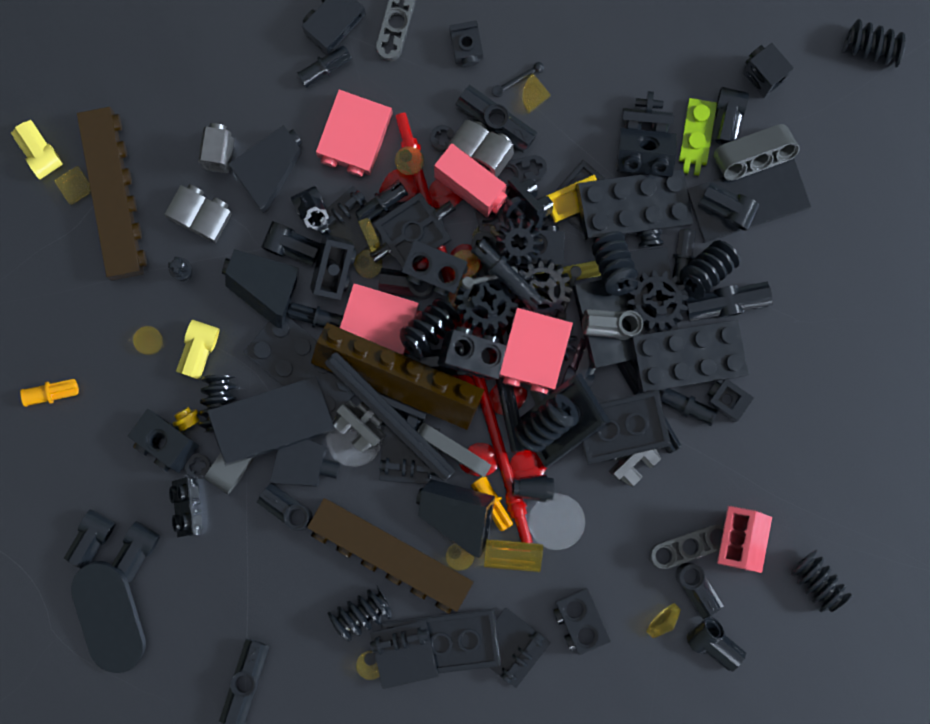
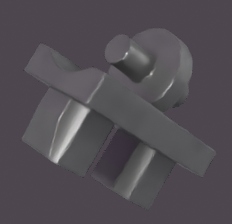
[333,400,386,452]
[609,449,661,487]

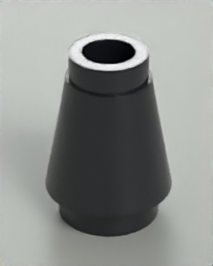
[512,475,554,503]

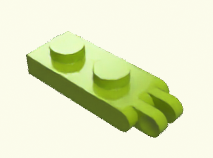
[679,98,717,176]

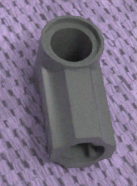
[582,309,643,340]

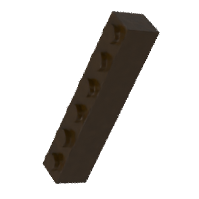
[77,107,147,281]
[311,323,484,430]
[307,498,474,614]

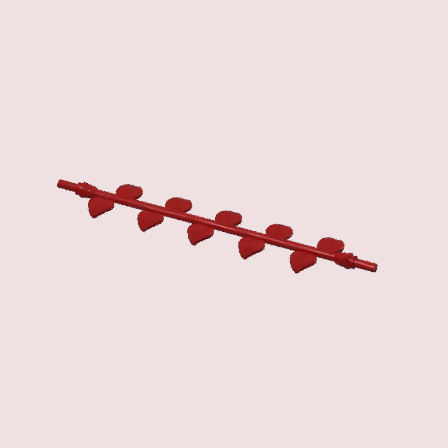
[379,112,547,545]

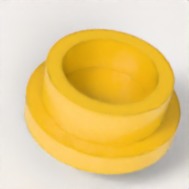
[172,407,200,432]

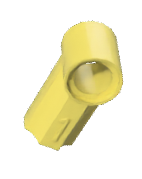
[11,120,63,180]
[176,320,220,380]

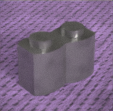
[447,120,514,177]
[198,123,234,173]
[164,184,232,243]

